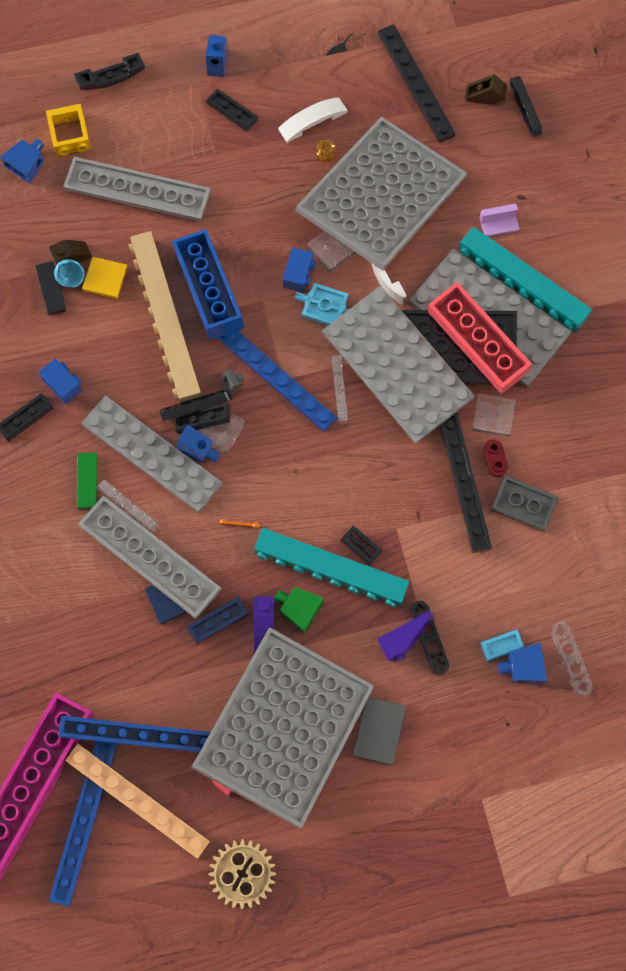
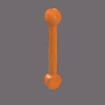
[220,519,260,529]

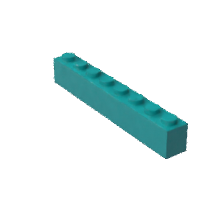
[459,227,592,333]
[254,528,409,608]

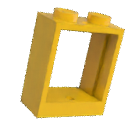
[46,104,91,156]

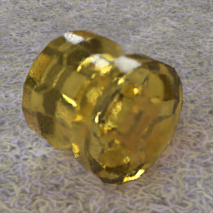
[317,139,334,162]

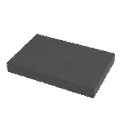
[491,475,559,532]
[353,697,406,766]

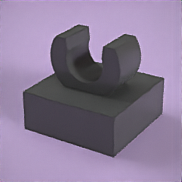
[220,369,244,394]

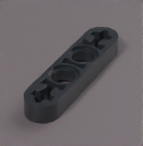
[509,76,542,137]
[159,389,232,420]
[411,601,449,676]

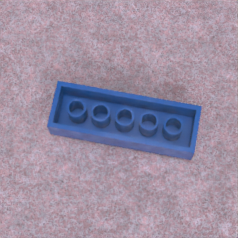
[172,229,244,340]

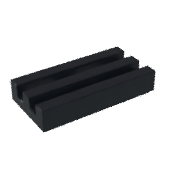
[341,526,382,566]

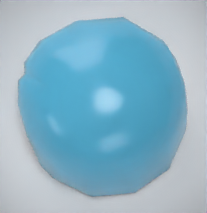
[54,259,85,288]

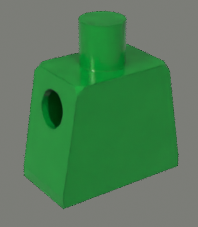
[274,587,324,634]

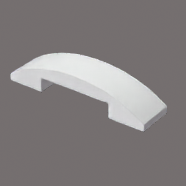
[278,98,348,143]
[371,263,407,305]

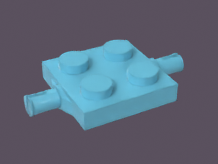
[295,283,349,326]

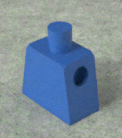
[206,35,229,77]
[0,139,44,184]
[176,425,221,463]
[498,643,547,685]

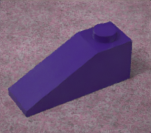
[254,596,275,654]
[377,610,434,663]

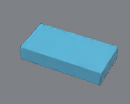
[480,629,524,662]

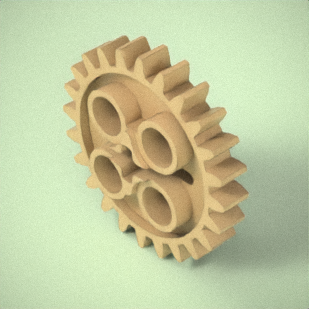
[208,839,276,910]

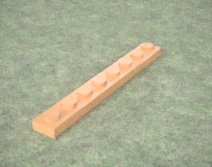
[65,744,210,859]

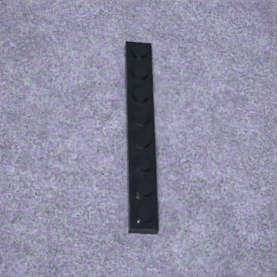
[378,24,455,143]
[440,412,492,553]

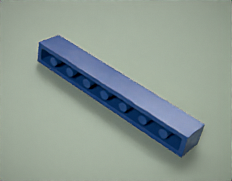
[58,716,211,752]

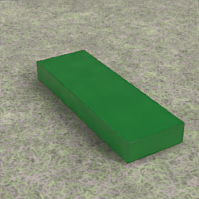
[77,452,98,509]

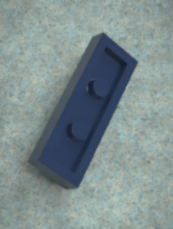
[187,597,248,644]

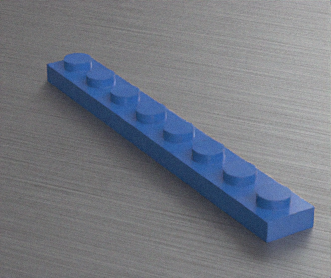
[217,331,337,432]
[49,742,117,907]

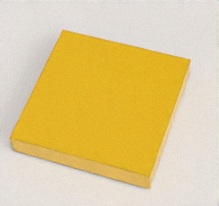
[82,257,128,299]

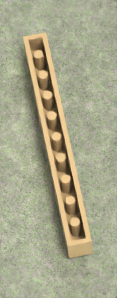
[128,231,201,403]

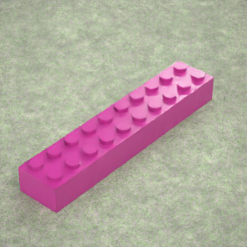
[0,693,94,881]

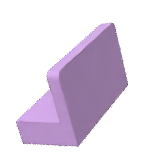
[479,204,519,237]

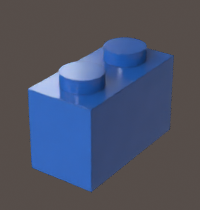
[283,248,316,293]
[38,358,82,405]

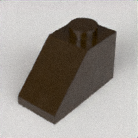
[465,74,507,105]
[49,240,92,265]

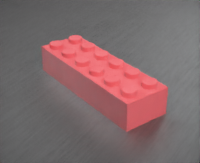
[428,282,532,394]

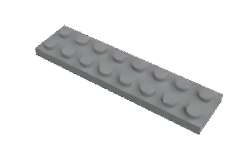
[63,157,211,222]
[81,395,223,513]
[78,496,221,619]

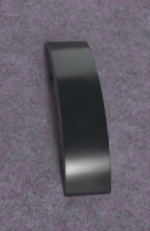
[73,53,145,90]

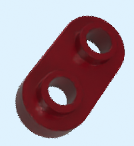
[483,440,508,478]

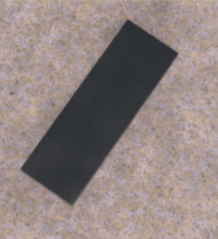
[206,89,258,132]
[35,261,66,316]
[0,393,54,442]
[175,403,231,434]

